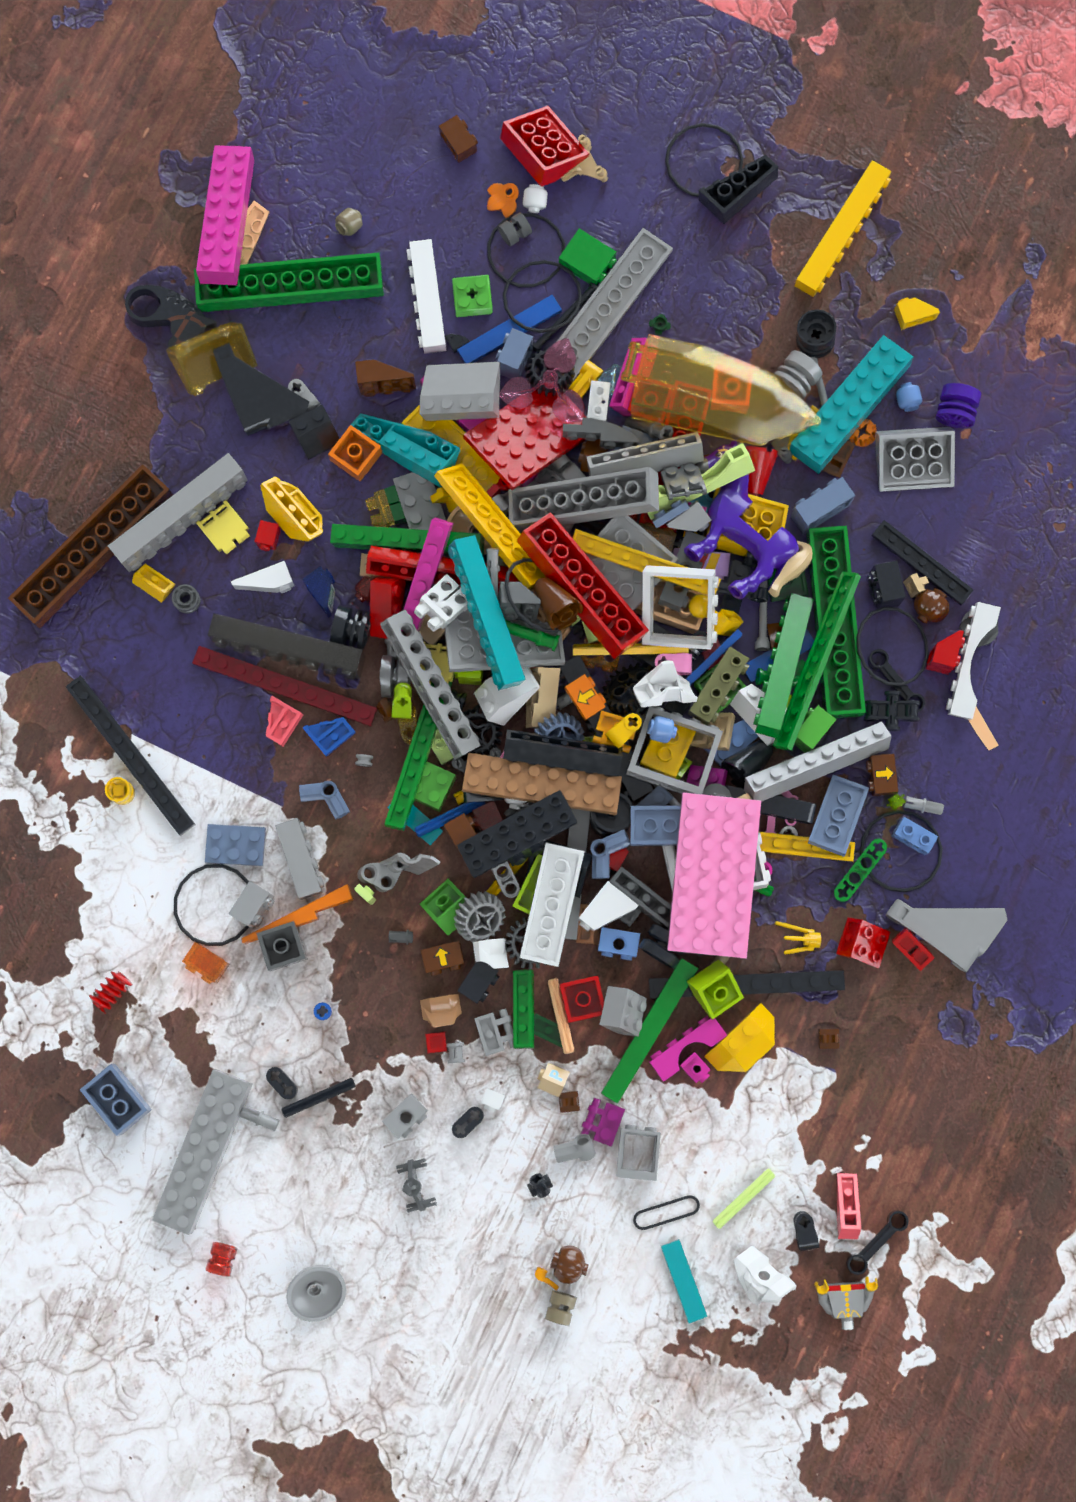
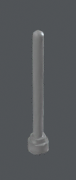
[755,580,770,651]

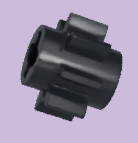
[527,1173,553,1198]

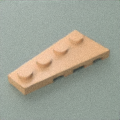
[240,201,269,265]

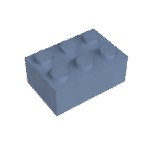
[791,477,855,535]
[80,1064,152,1136]

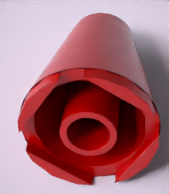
[746,446,778,497]

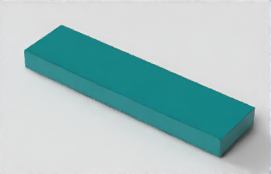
[661,1239,708,1323]

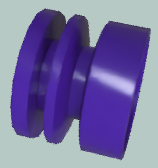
[935,383,982,428]

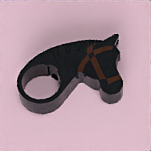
[125,285,217,359]

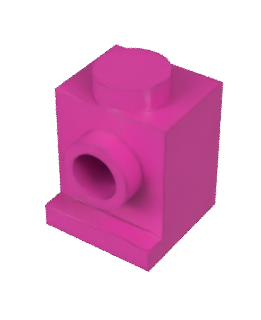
[679,1052,711,1083]

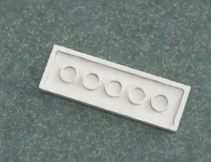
[520,842,585,967]

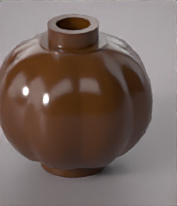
[914,588,949,624]
[550,1245,589,1284]

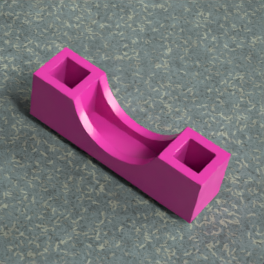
[649,1016,727,1082]

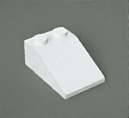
[474,667,540,726]

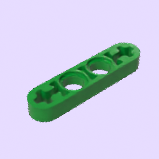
[834,839,887,902]

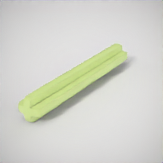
[712,1169,775,1229]

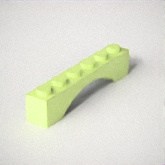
[647,443,755,520]

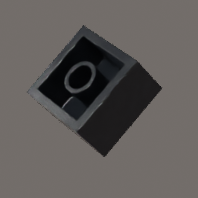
[867,560,906,609]

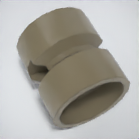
[545,1290,577,1326]

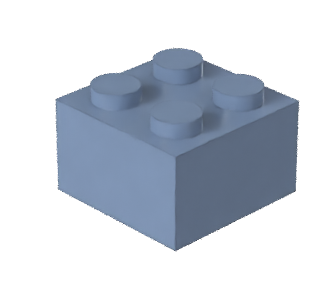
[495,328,533,382]

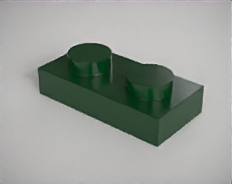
[534,1013,563,1048]

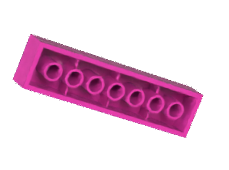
[196,145,254,285]

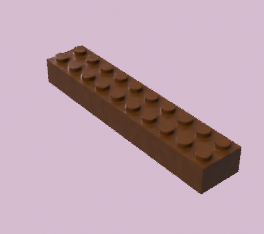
[8,464,173,628]

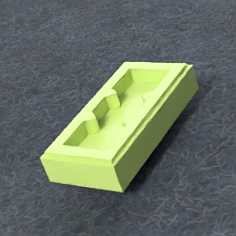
[431,728,454,765]
[354,884,376,905]

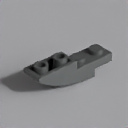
[563,418,639,449]

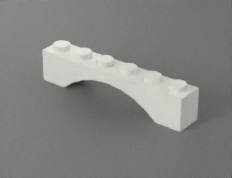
[946,602,1001,720]

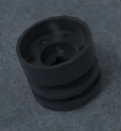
[796,309,837,359]
[330,605,371,652]

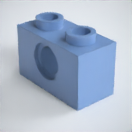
[598,927,640,961]

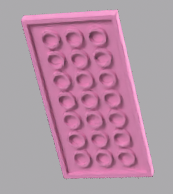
[667,793,761,958]

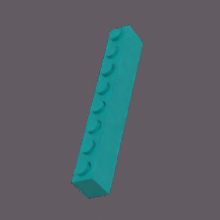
[448,535,526,691]

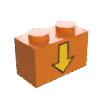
[564,674,606,721]

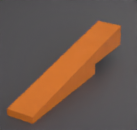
[241,884,353,944]

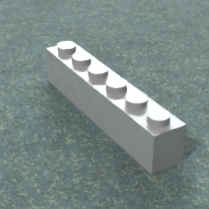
[586,432,704,476]

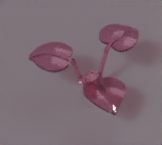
[499,338,584,422]

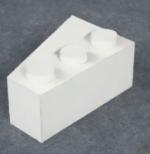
[730,684,787,746]

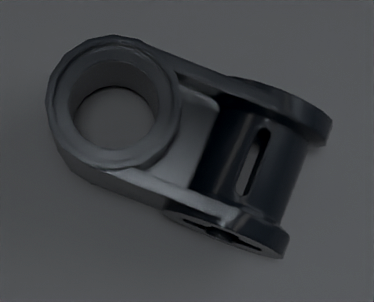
[793,1211,819,1252]

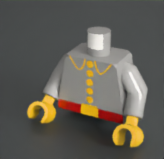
[815,1277,878,1330]

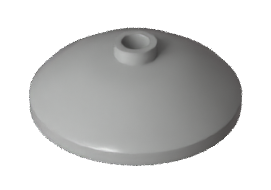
[286,1265,346,1322]

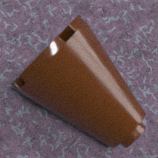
[534,577,583,630]

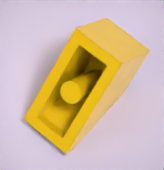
[894,298,940,330]

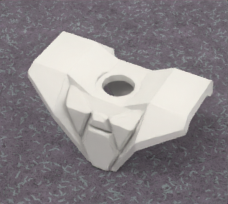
[633,660,698,707]
[734,1246,796,1305]

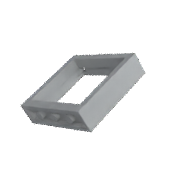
[626,706,723,795]

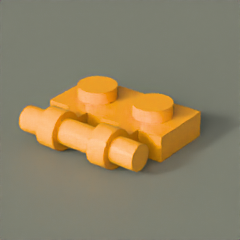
[592,711,637,753]

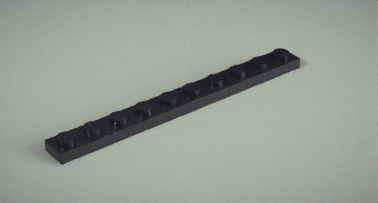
[65,675,196,836]
[649,970,845,999]

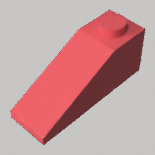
[837,1173,861,1239]

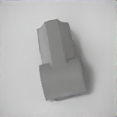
[554,1134,596,1163]

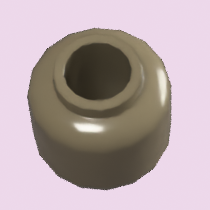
[335,208,363,236]

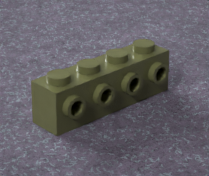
[688,647,750,726]

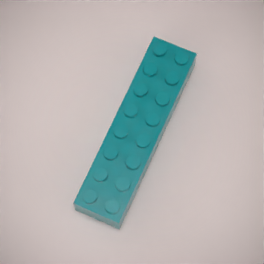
[790,335,913,474]

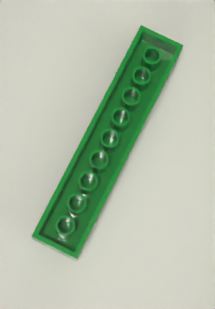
[194,253,384,312]
[806,526,866,718]

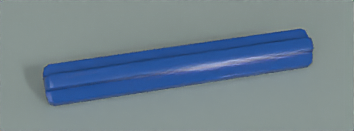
[414,801,485,837]

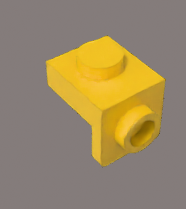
[430,487,458,513]

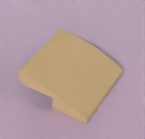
[690,713,735,751]

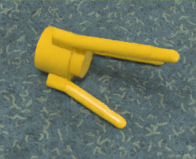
[775,921,821,954]

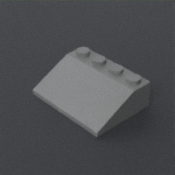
[420,362,500,421]
[875,427,955,491]

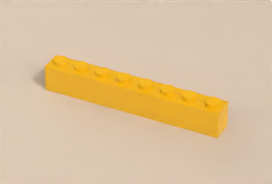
[795,160,891,297]

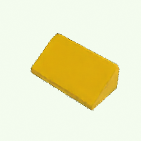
[132,563,175,602]

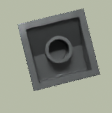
[256,921,308,971]

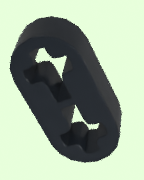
[266,1067,298,1099]
[452,1107,484,1138]

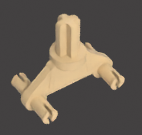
[561,135,608,182]

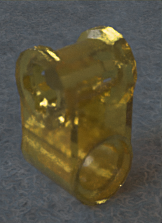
[397,706,418,745]

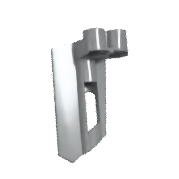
[357,853,440,892]

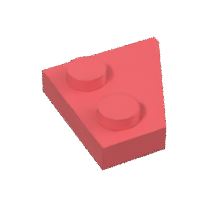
[266,696,303,747]

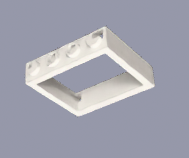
[642,565,719,650]

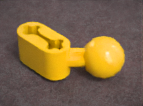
[689,594,743,636]

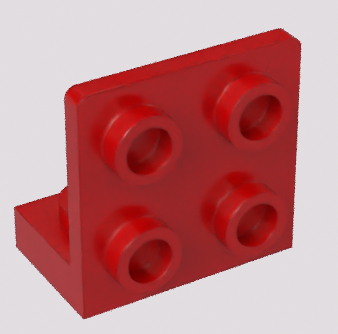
[836,917,890,968]

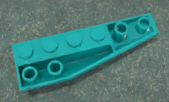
[351,413,460,488]

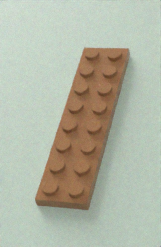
[462,753,622,815]

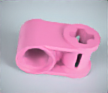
[655,653,692,675]

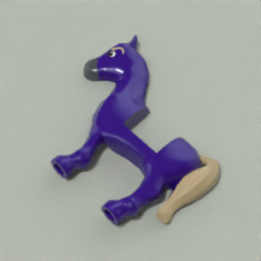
[684,438,813,599]

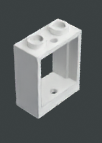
[587,380,610,421]

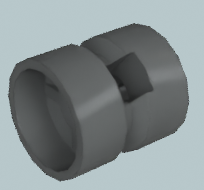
[498,212,532,247]

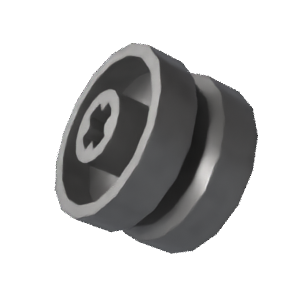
[380,655,411,698]

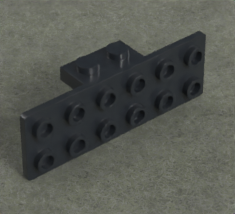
[457,790,577,878]

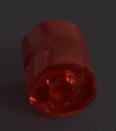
[205,1242,238,1277]

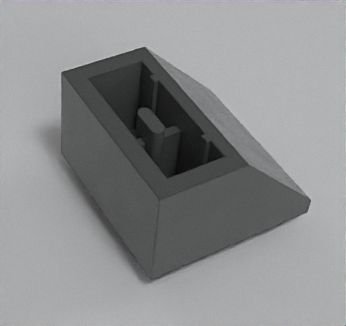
[498,582,541,622]

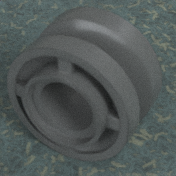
[172,584,201,614]

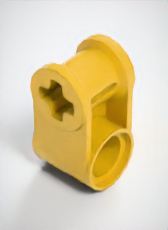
[605,713,642,749]

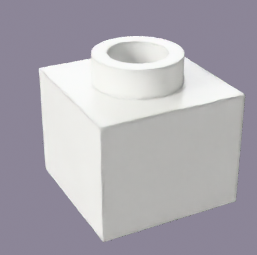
[481,1088,505,1112]

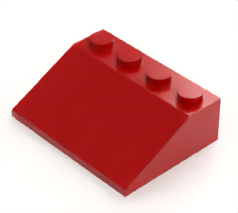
[500,106,589,187]

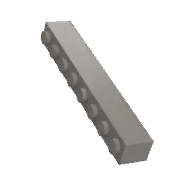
[744,722,891,802]

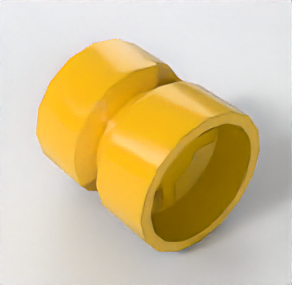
[105,777,135,805]

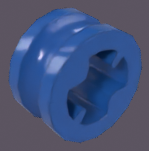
[313,1002,332,1020]

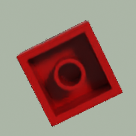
[560,975,604,1023]

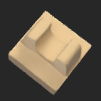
[903,573,929,599]

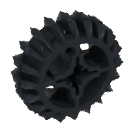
[524,346,575,397]
[458,708,503,757]

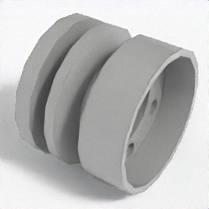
[772,350,823,401]

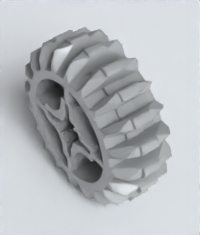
[454,891,506,942]

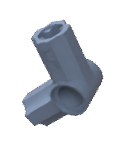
[299,781,350,820]
[590,830,631,879]

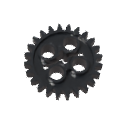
[602,663,663,715]

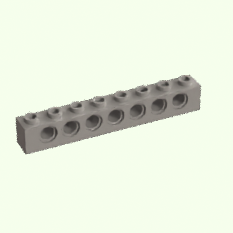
[380,610,481,760]

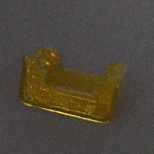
[166,322,258,396]

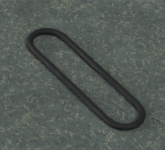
[633,1195,700,1230]

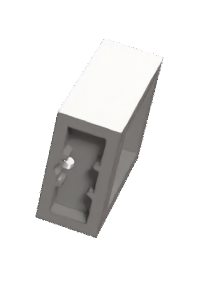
[616,1125,661,1181]

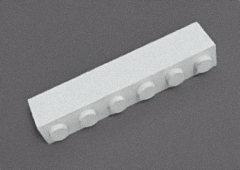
[407,239,446,354]

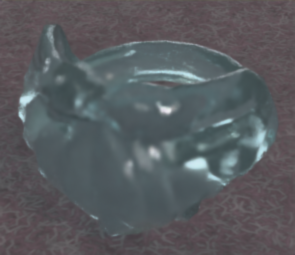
[598,364,622,395]

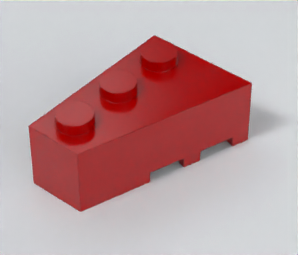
[370,576,406,639]

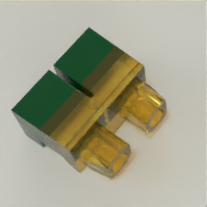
[365,485,406,528]

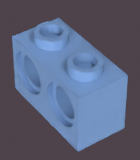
[891,817,938,856]

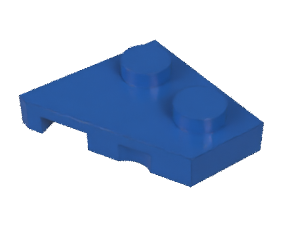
[303,717,356,757]

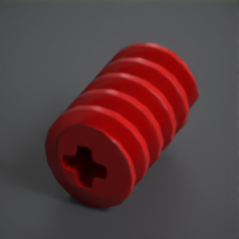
[89,971,133,1014]

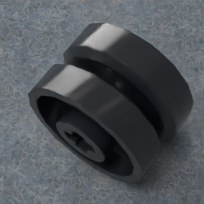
[590,793,633,838]
[638,924,686,970]

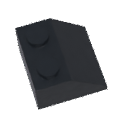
[289,405,340,460]

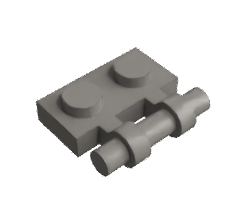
[474,1009,513,1056]

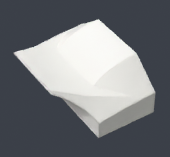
[473,938,509,969]

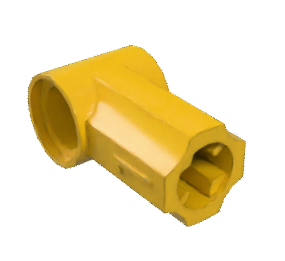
[568,360,604,399]

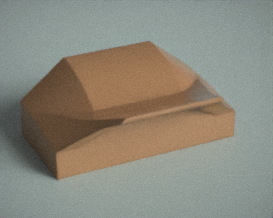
[420,994,462,1028]

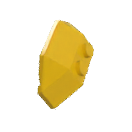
[260,477,323,542]
[704,1003,775,1072]

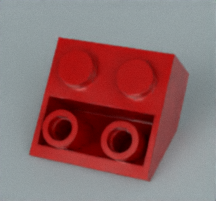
[925,630,965,675]

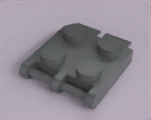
[661,463,707,500]

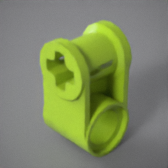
[392,683,412,719]

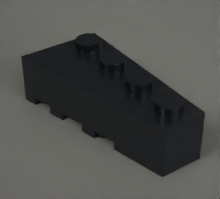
[699,155,778,224]

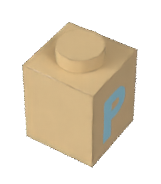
[537,1063,570,1097]

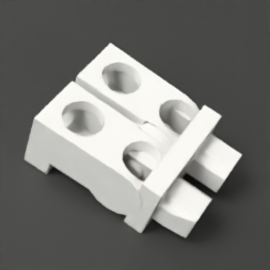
[414,574,468,631]

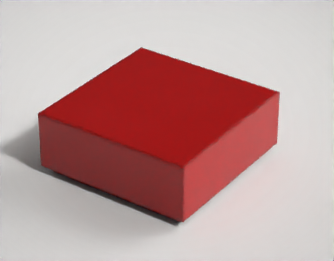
[425,1032,447,1054]

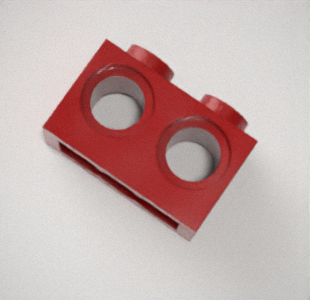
[892,927,935,971]

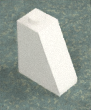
[578,881,639,932]

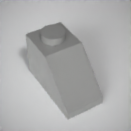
[665,501,711,532]

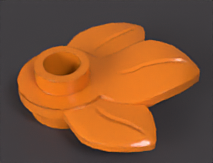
[487,183,519,218]

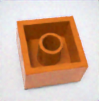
[328,425,383,482]

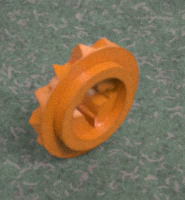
[849,419,877,447]

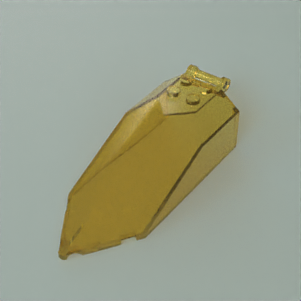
[621,334,821,446]

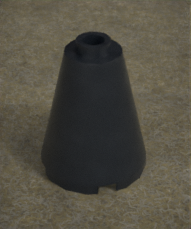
[721,739,773,789]

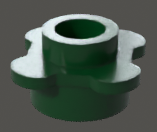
[649,314,671,336]

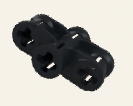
[864,691,920,731]

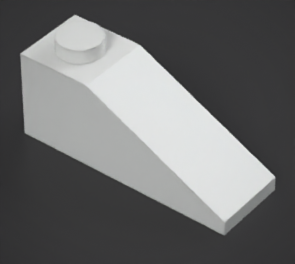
[231,561,294,593]

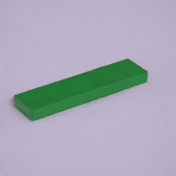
[513,969,534,1049]

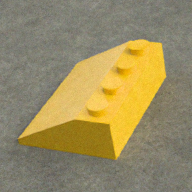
[703,487,789,556]

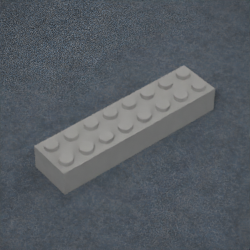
[108,453,248,572]
[509,467,659,532]
[152,1069,253,1235]

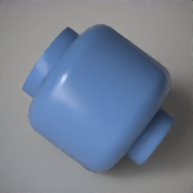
[896,382,923,412]
[647,716,677,743]

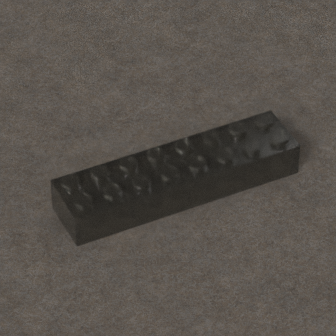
[208,613,366,680]

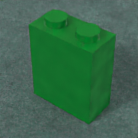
[559,228,617,286]

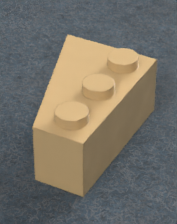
[526,667,560,728]

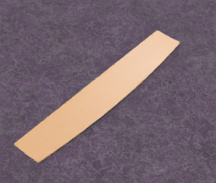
[969,707,998,750]

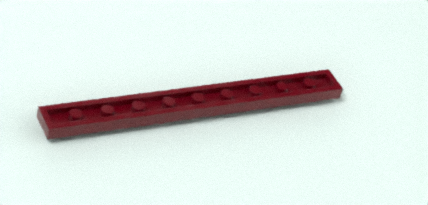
[192,646,378,727]

